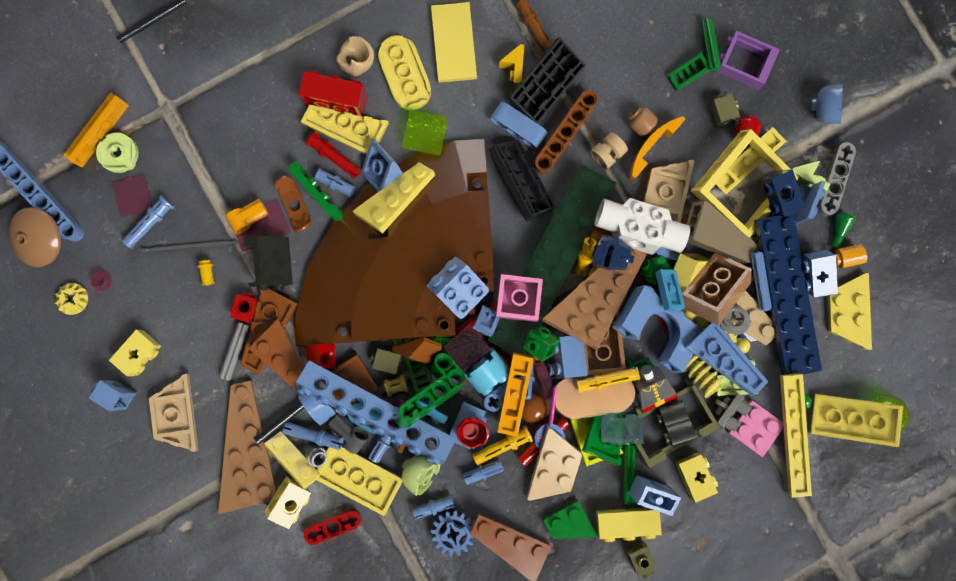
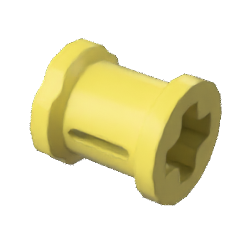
[384,375,408,397]

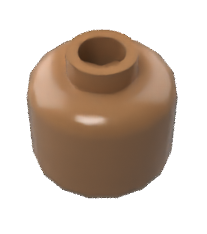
[628,107,658,136]

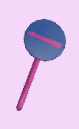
[534,386,565,449]

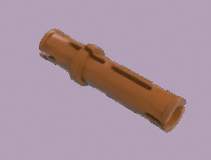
[516,0,552,53]

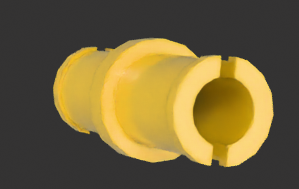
[575,237,597,276]

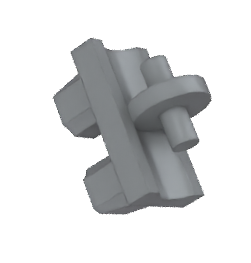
[715,393,752,432]

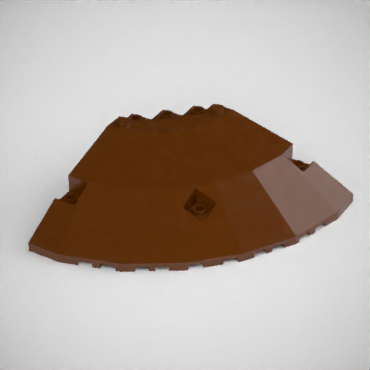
[295,139,495,346]

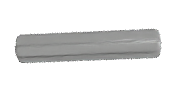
[219,322,249,381]

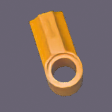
[225,199,268,234]

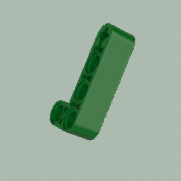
[396,353,466,428]

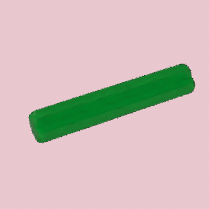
[701,18,721,72]
[623,444,636,505]

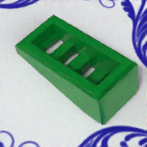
[667,52,711,91]
[405,357,436,395]

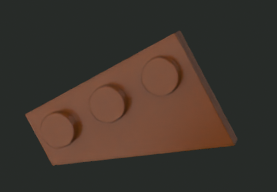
[249,318,304,389]

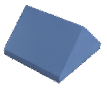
[361,139,403,192]

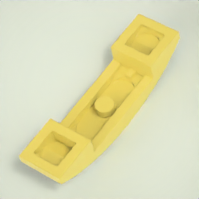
[716,127,787,195]

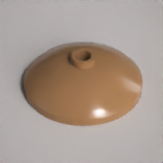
[8,207,61,267]

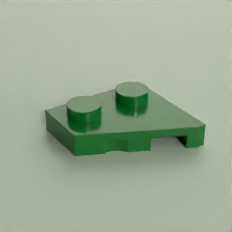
[543,500,598,539]

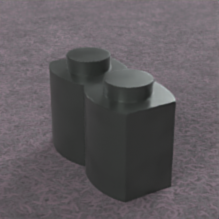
[656,400,697,448]

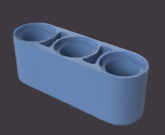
[490,101,548,150]

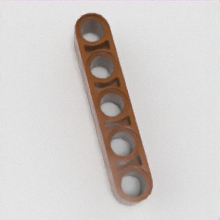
[534,90,598,175]

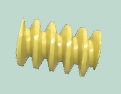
[684,354,723,398]

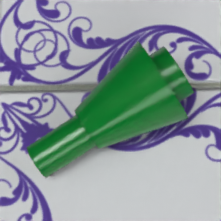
[831,211,856,249]

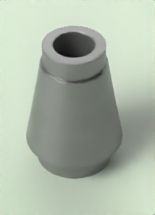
[303,442,327,467]

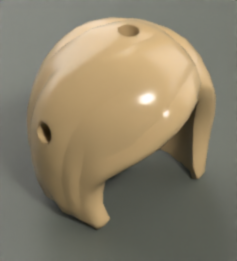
[336,36,374,76]

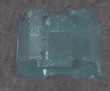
[601,413,643,445]

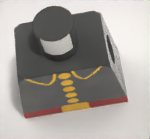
[632,365,678,413]

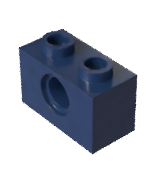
[761,169,805,217]

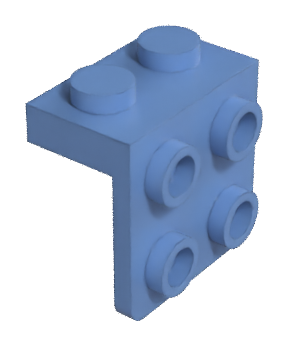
[426,256,489,319]

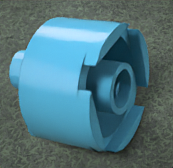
[463,347,509,396]

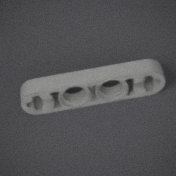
[818,142,856,216]

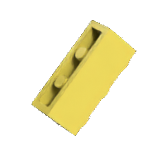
[595,507,662,542]

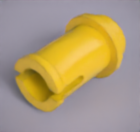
[197,260,215,286]

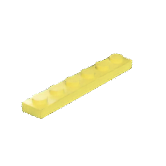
[780,373,812,498]

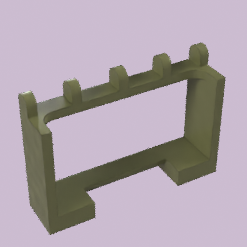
[622,378,720,468]

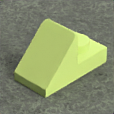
[793,161,830,192]

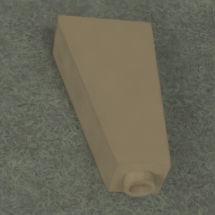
[686,201,757,264]

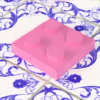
[727,400,784,457]

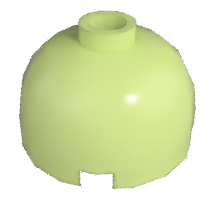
[402,454,441,496]

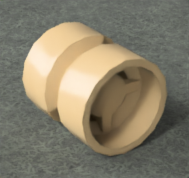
[590,132,628,170]

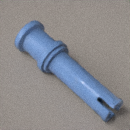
[122,195,175,249]

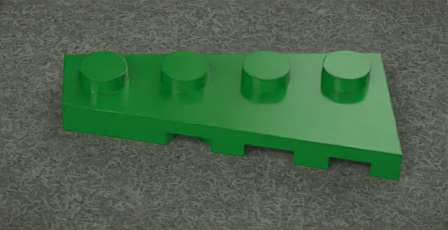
[582,412,623,466]

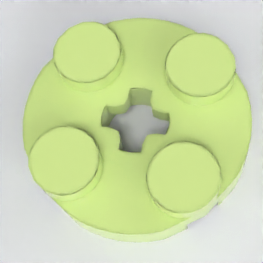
[96,133,139,173]

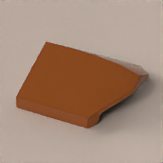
[392,337,442,363]

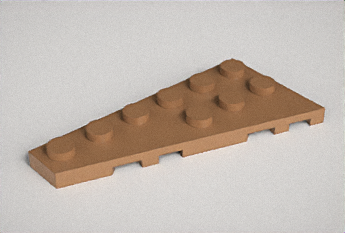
[542,249,647,350]
[218,380,277,514]

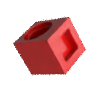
[230,292,259,323]
[306,344,336,370]

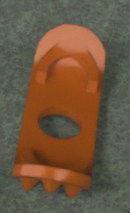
[275,176,311,233]

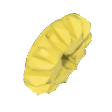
[55,283,88,315]

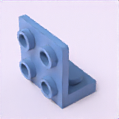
[794,181,825,225]

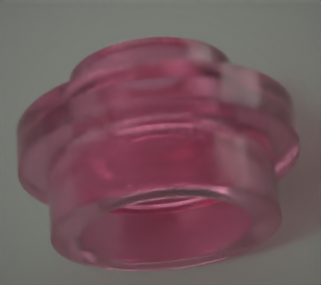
[91,272,112,292]

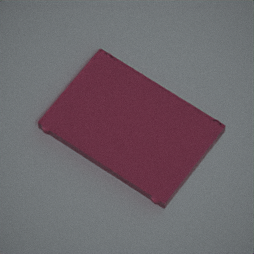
[236,200,291,252]

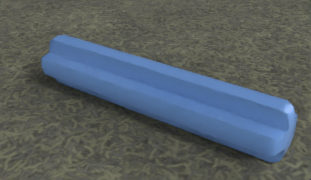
[751,252,772,311]

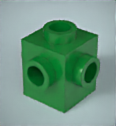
[639,255,674,286]
[523,326,560,362]

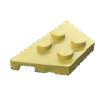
[827,273,872,350]

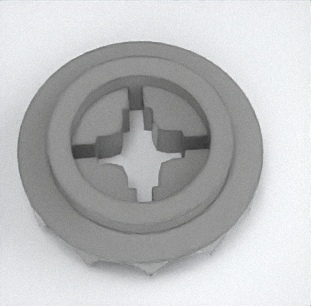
[720,305,751,336]

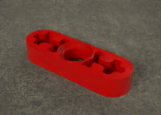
[304,510,362,545]

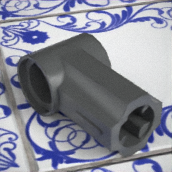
[328,414,369,454]

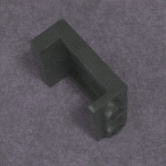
[244,236,293,291]

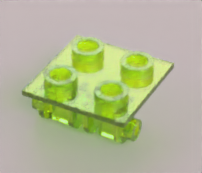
[402,110,448,156]

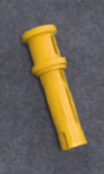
[472,425,533,465]

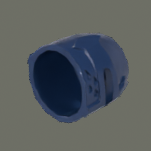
[593,235,635,271]

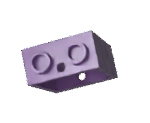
[716,31,780,91]

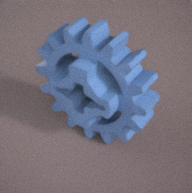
[431,510,474,557]

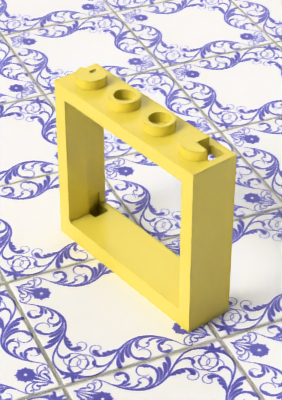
[691,129,799,238]

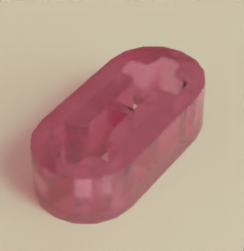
[534,361,553,400]

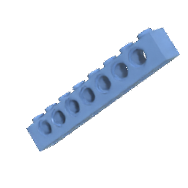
[296,361,456,465]

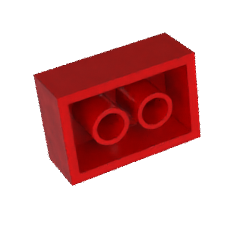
[298,71,368,117]

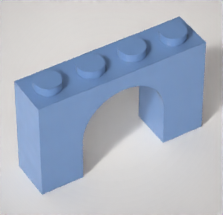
[612,285,702,373]

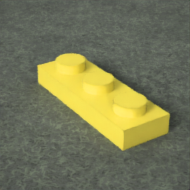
[264,431,320,490]

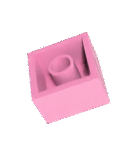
[496,274,543,322]

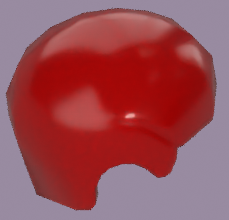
[456,417,489,449]

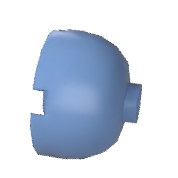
[812,84,843,124]

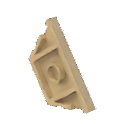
[643,160,695,223]
[149,374,199,452]
[526,426,582,501]

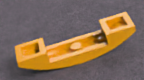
[629,116,685,182]

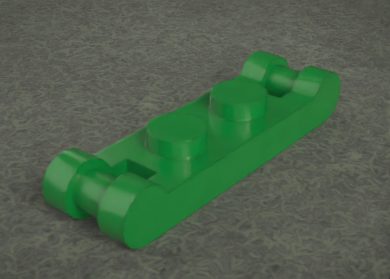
[289,162,343,221]

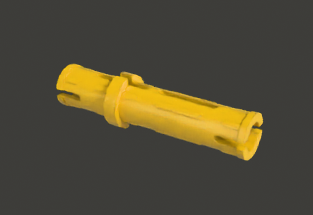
[576,367,640,393]

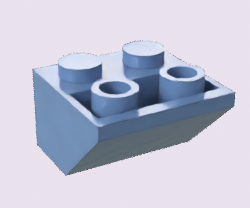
[546,336,588,379]

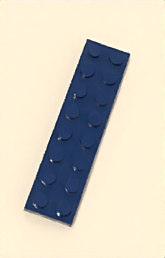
[754,213,822,375]

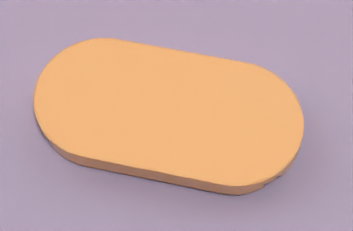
[555,373,635,419]

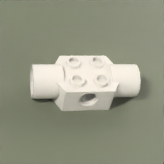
[595,198,690,255]

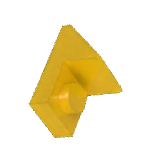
[499,44,524,89]

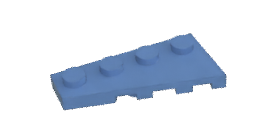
[685,322,768,396]

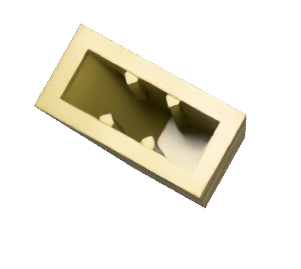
[674,253,709,294]

